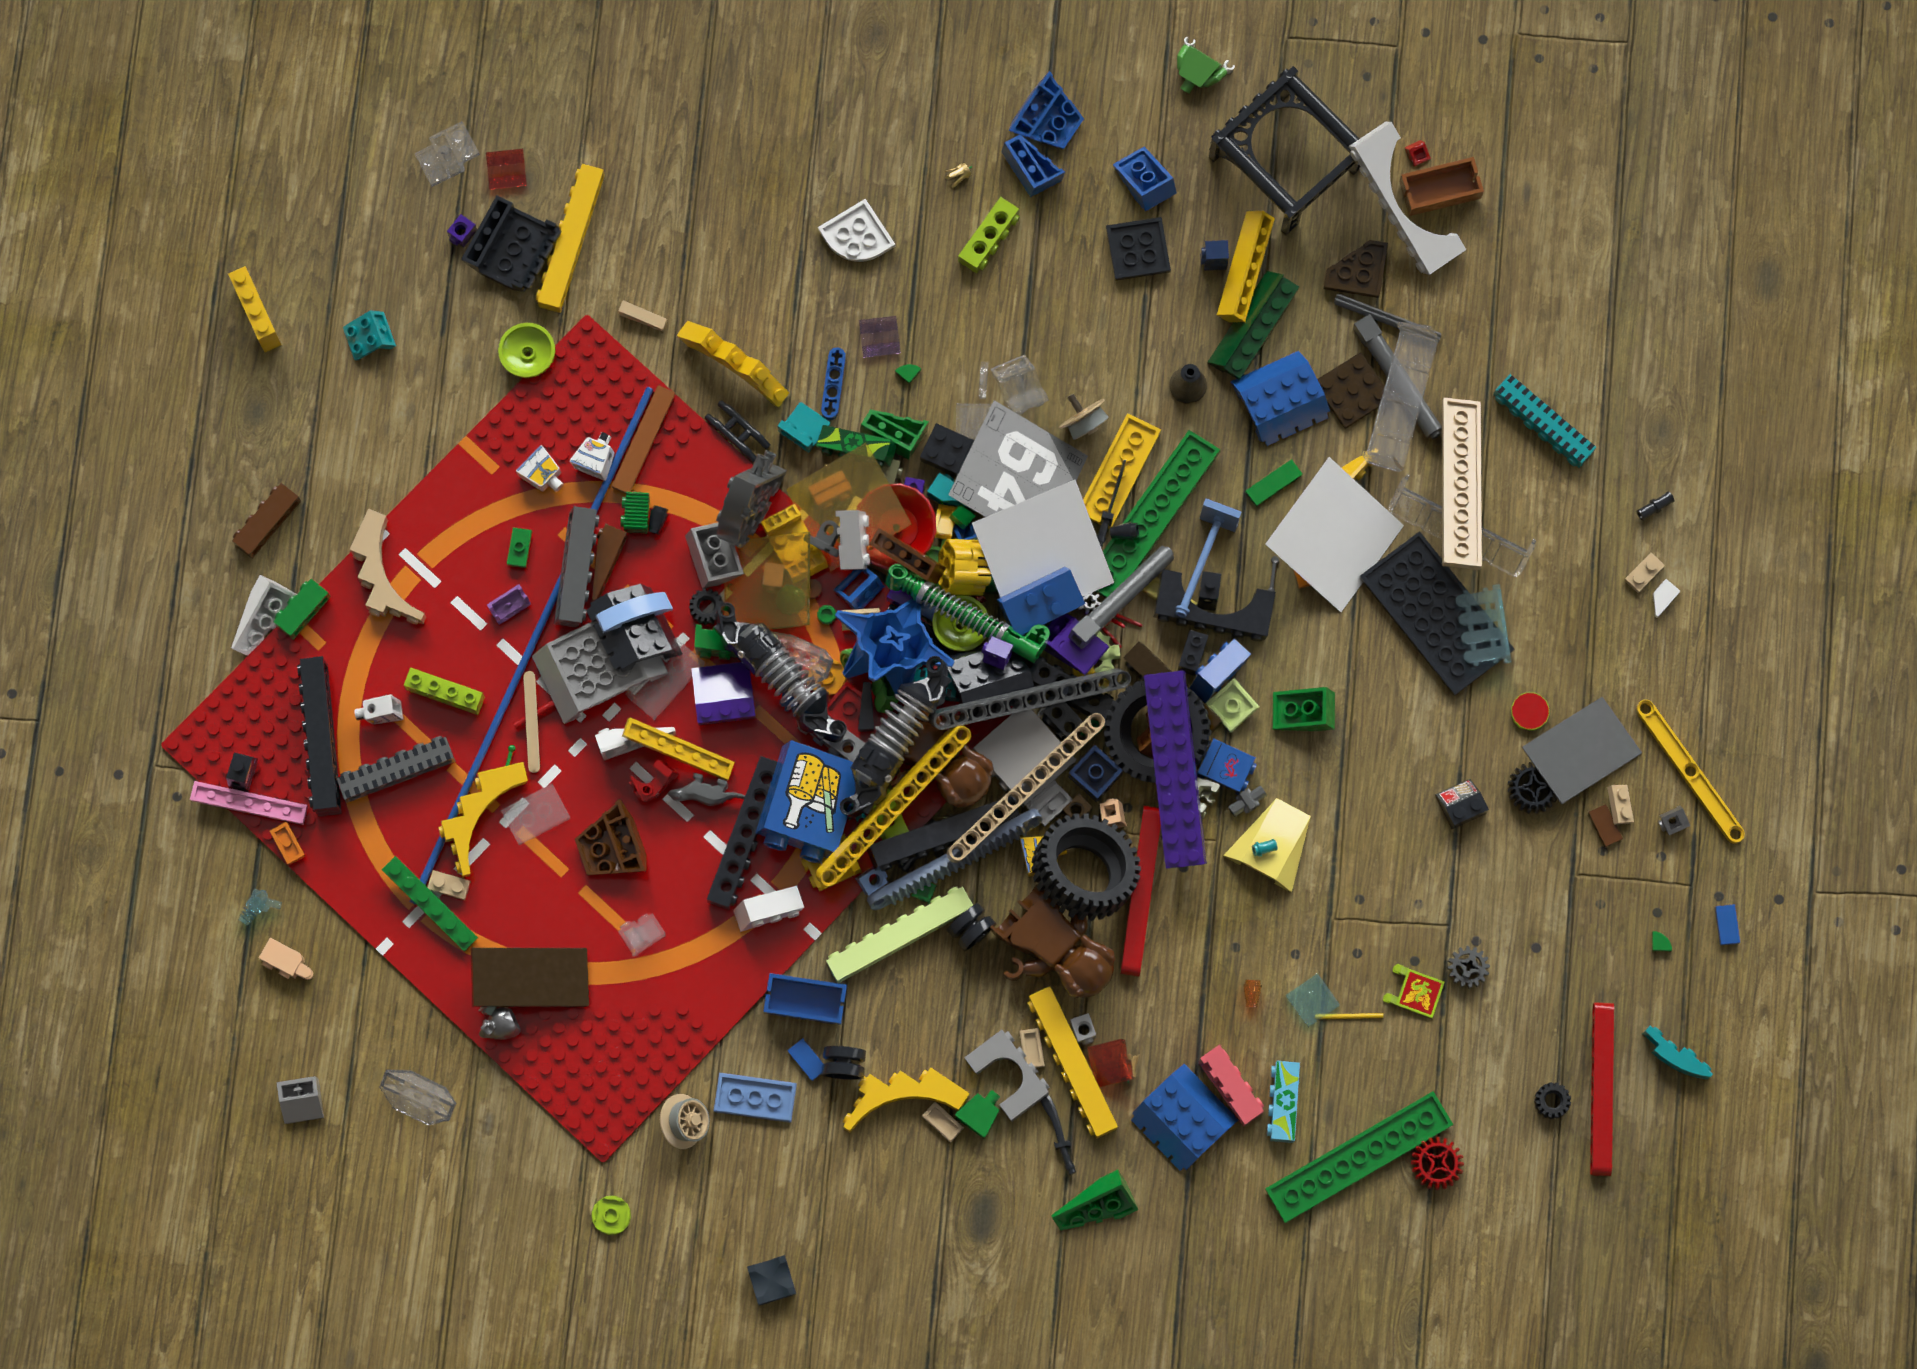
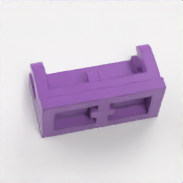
[487,584,531,625]

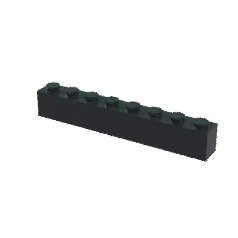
[867,796,1020,872]

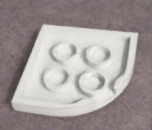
[818,199,895,262]

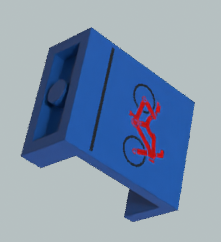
[1197,738,1257,795]

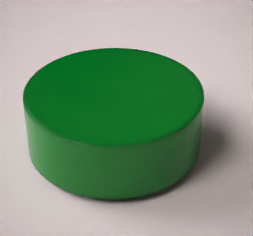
[817,605,836,625]

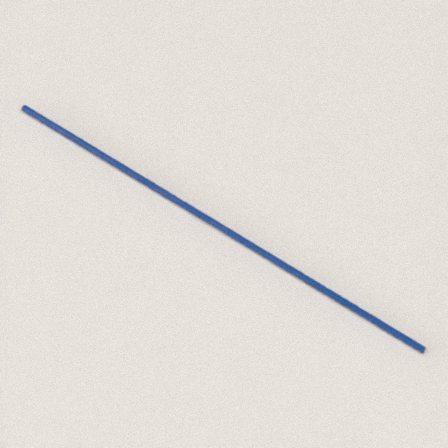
[409,387,653,905]

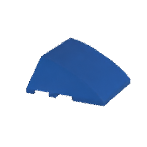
[1008,71,1084,149]

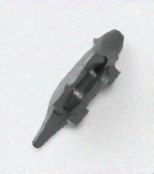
[668,773,745,806]

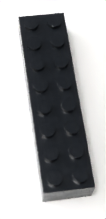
[297,656,342,817]

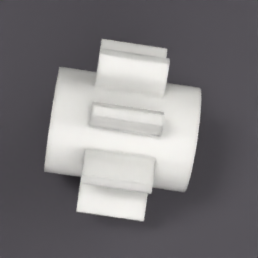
[1079,593,1101,614]

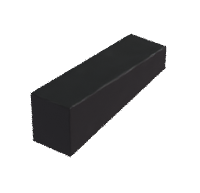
[858,681,874,732]

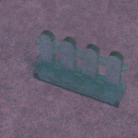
[1456,584,1512,666]

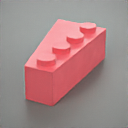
[1198,1044,1264,1127]

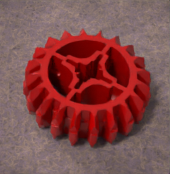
[1411,1137,1464,1190]

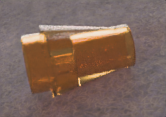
[1243,979,1262,1007]

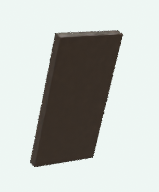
[471,948,589,1007]

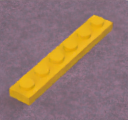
[622,718,734,781]

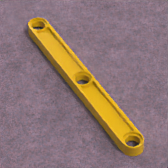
[1636,700,1745,844]

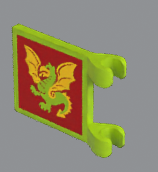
[1383,964,1445,1019]

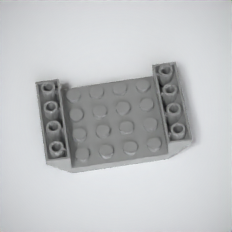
[532,621,668,724]

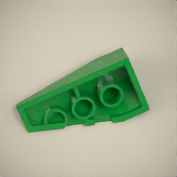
[1051,1170,1139,1231]

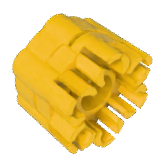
[938,539,991,596]

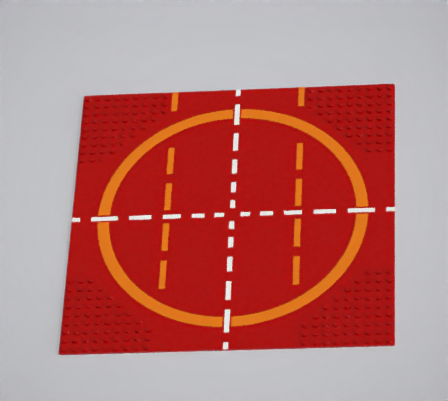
[161,315,1012,1163]

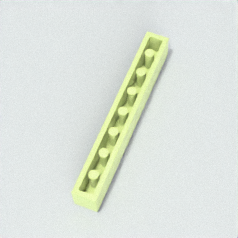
[826,886,973,983]

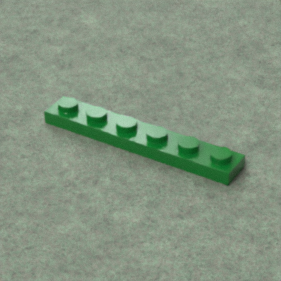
[381,856,478,952]

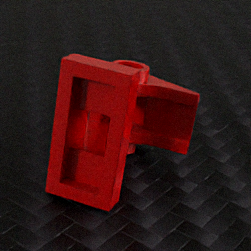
[629,760,680,802]

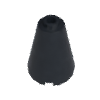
[1169,364,1207,404]

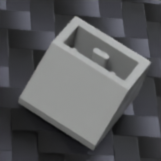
[277,1076,324,1124]

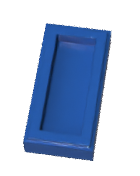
[1715,904,1740,946]
[787,1038,823,1081]

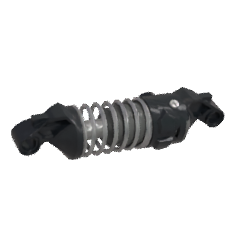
[713,602,847,743]
[840,656,951,818]

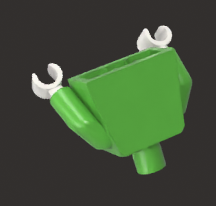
[1177,37,1235,94]

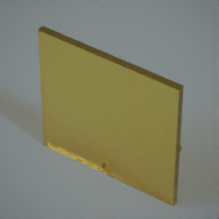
[786,443,912,571]
[724,532,810,630]

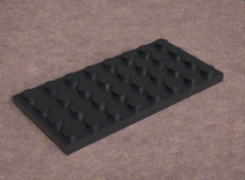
[1359,531,1515,696]

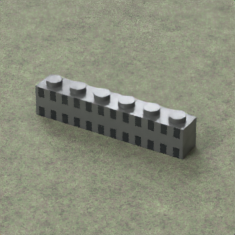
[337,736,456,803]

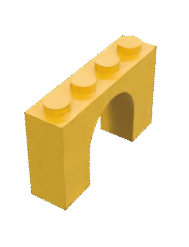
[228,266,282,352]

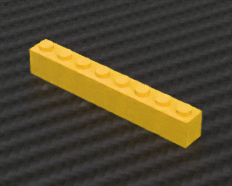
[536,164,605,313]
[1027,986,1118,1139]

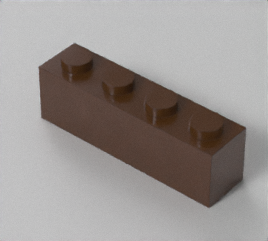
[232,483,301,559]

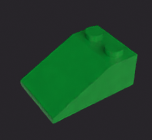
[1272,687,1335,731]

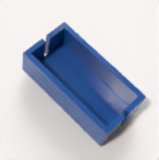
[763,973,847,1025]

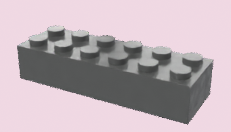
[554,506,599,628]

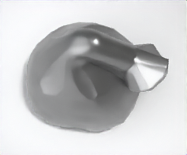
[479,1007,521,1039]

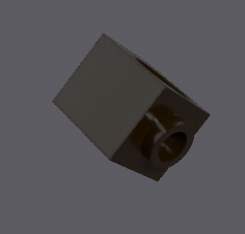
[1062,794,1093,819]

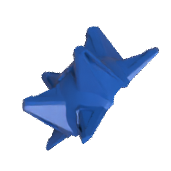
[835,598,955,702]

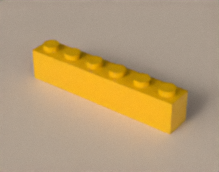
[1217,211,1275,322]

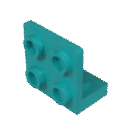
[343,310,396,360]
[778,402,830,453]

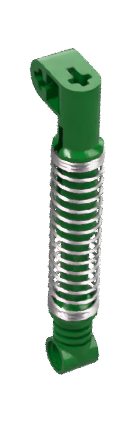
[886,564,1050,663]

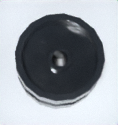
[947,903,996,952]
[821,1046,866,1080]

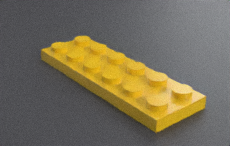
[1083,413,1161,529]

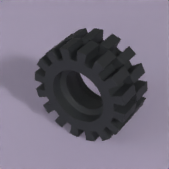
[689,588,723,625]
[1534,1082,1571,1119]

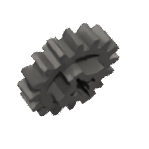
[1447,946,1490,989]

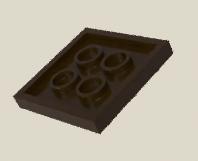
[1317,352,1393,429]

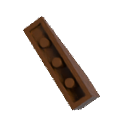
[592,524,628,601]
[869,528,946,584]

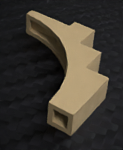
[350,509,426,625]

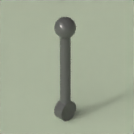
[1268,556,1279,592]

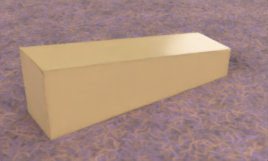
[618,301,667,331]

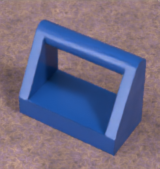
[834,568,885,610]

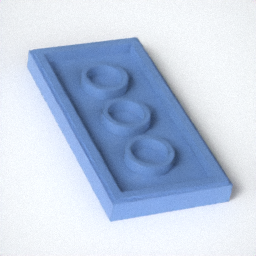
[714,1073,797,1123]

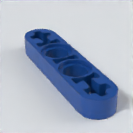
[821,347,846,420]

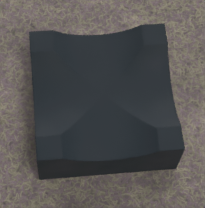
[747,1255,796,1306]

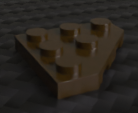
[1323,240,1388,298]

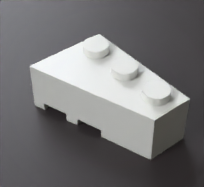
[835,510,870,570]
[733,886,804,932]

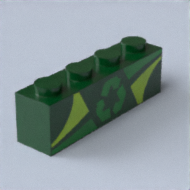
[816,425,897,468]

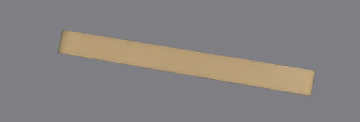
[947,713,1105,863]

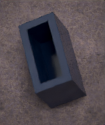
[1200,240,1229,271]

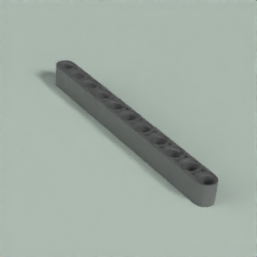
[928,668,1131,730]

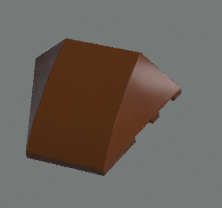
[575,799,647,875]

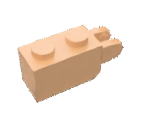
[259,938,313,980]

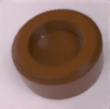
[802,579,822,599]

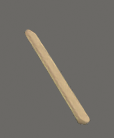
[524,671,540,773]

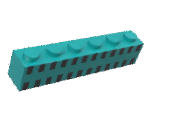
[1493,374,1596,468]

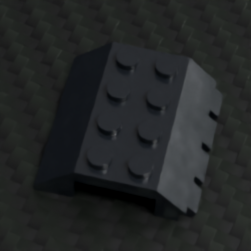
[461,195,562,292]
[586,584,683,672]
[937,645,1034,716]

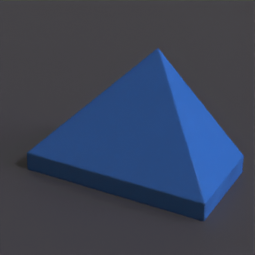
[953,522,978,540]

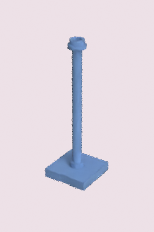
[1175,499,1241,618]

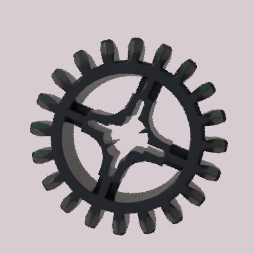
[1507,762,1557,814]

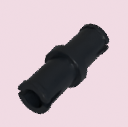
[1636,491,1675,521]

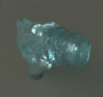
[238,889,282,926]

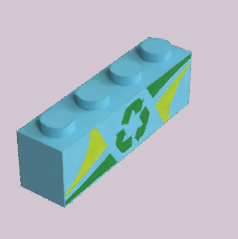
[1267,1061,1300,1143]

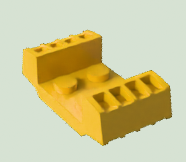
[760,504,828,585]

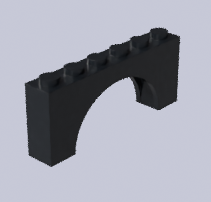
[1153,569,1276,642]

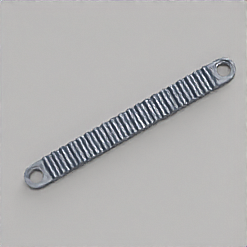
[867,809,1043,910]

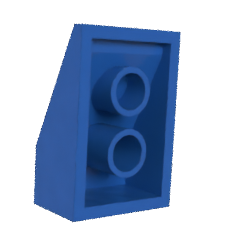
[1113,146,1177,211]

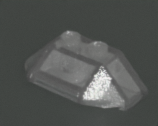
[771,631,833,687]
[379,1070,457,1125]

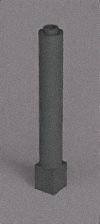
[1353,314,1442,439]
[1068,546,1174,650]

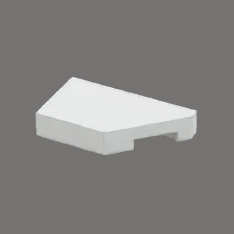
[1653,579,1680,618]

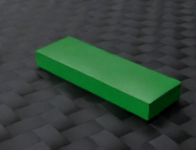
[1245,459,1303,507]

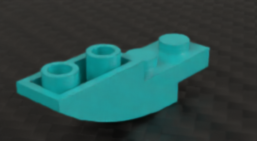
[1642,1026,1713,1079]

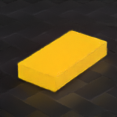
[935,504,957,539]

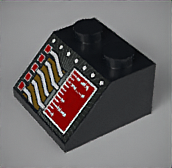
[1435,779,1489,829]

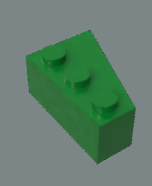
[860,409,929,460]
[694,624,739,660]

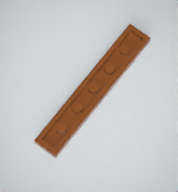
[612,385,676,494]

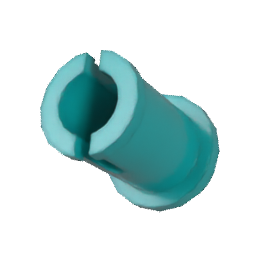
[1252,839,1278,857]

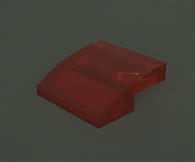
[486,148,527,190]
[1088,1039,1134,1087]

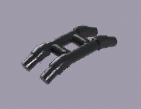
[704,400,771,463]

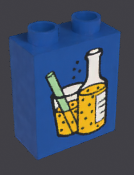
[756,740,856,863]

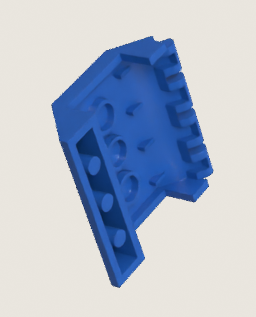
[1231,351,1330,446]
[1131,1064,1239,1171]

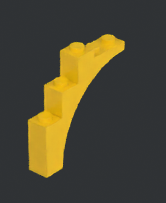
[677,321,790,407]
[438,762,528,878]
[843,1067,970,1133]

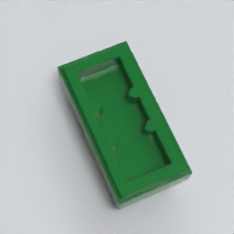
[507,527,532,568]

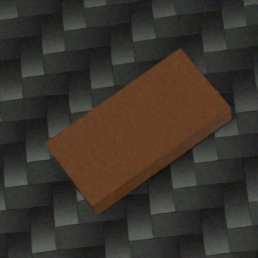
[1588,804,1623,847]

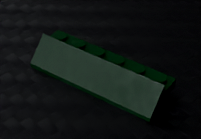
[1207,271,1300,380]

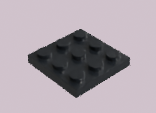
[1106,217,1171,281]

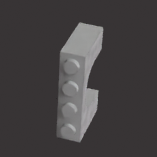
[964,1030,1050,1122]

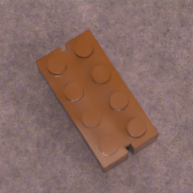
[1399,157,1484,216]

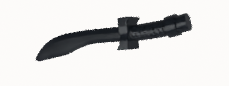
[1097,460,1126,548]
[1041,1095,1076,1175]

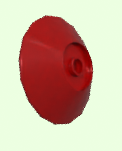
[856,483,937,570]

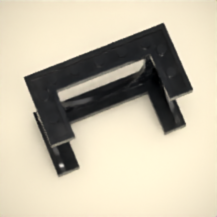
[1208,66,1361,236]

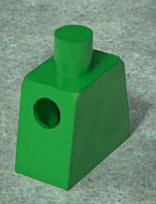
[955,1090,1000,1140]

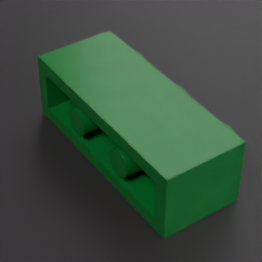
[273,579,331,640]

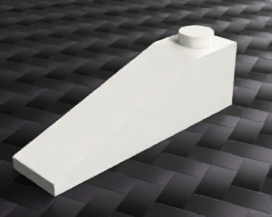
[231,575,297,656]
[595,727,677,760]

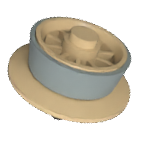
[1059,393,1109,439]
[660,1094,710,1149]

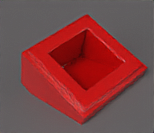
[1404,140,1431,167]

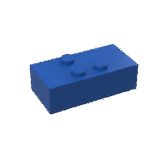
[997,567,1085,635]

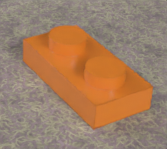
[270,822,305,866]

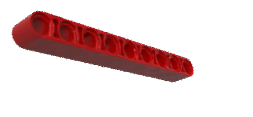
[1120,806,1161,977]
[1590,1002,1614,1176]

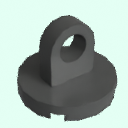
[804,520,840,558]

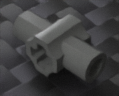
[1228,786,1267,817]

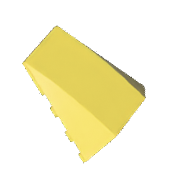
[1223,798,1311,893]

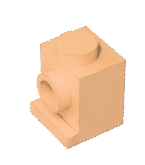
[1100,799,1127,829]

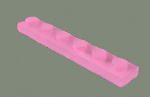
[190,781,308,825]

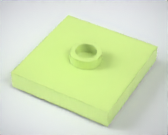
[1206,678,1260,732]

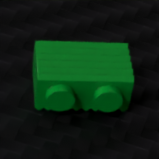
[621,492,650,534]

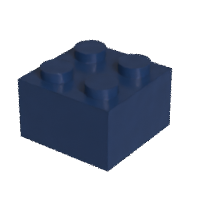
[1068,745,1123,802]

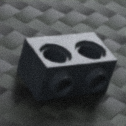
[1178,630,1208,676]
[1040,702,1083,741]

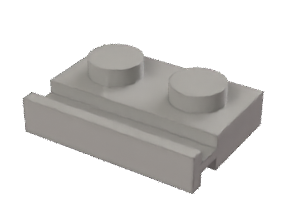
[1026,780,1073,827]

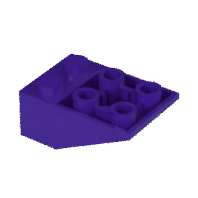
[1044,613,1110,675]

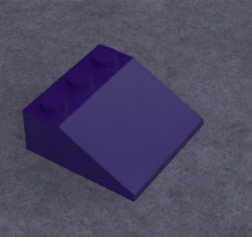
[692,662,756,726]

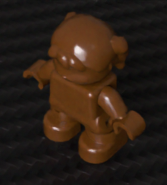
[870,709,994,808]
[990,881,1115,998]

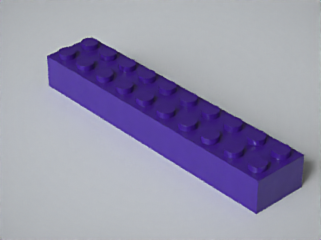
[1144,671,1207,869]

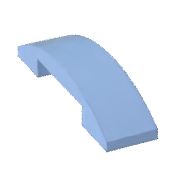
[595,592,673,633]

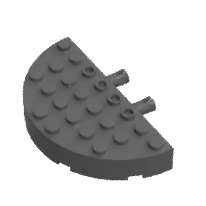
[716,450,787,548]

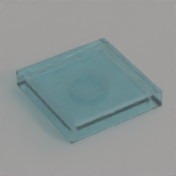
[1286,973,1340,1028]

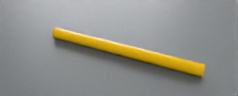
[1315,1013,1383,1019]

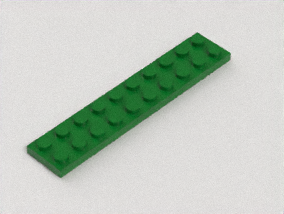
[1095,430,1221,598]
[1265,1091,1454,1223]

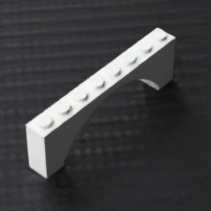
[1349,122,1466,274]

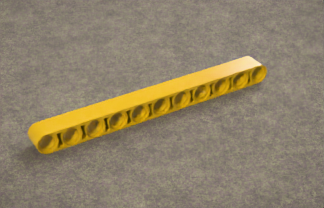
[816,725,971,886]

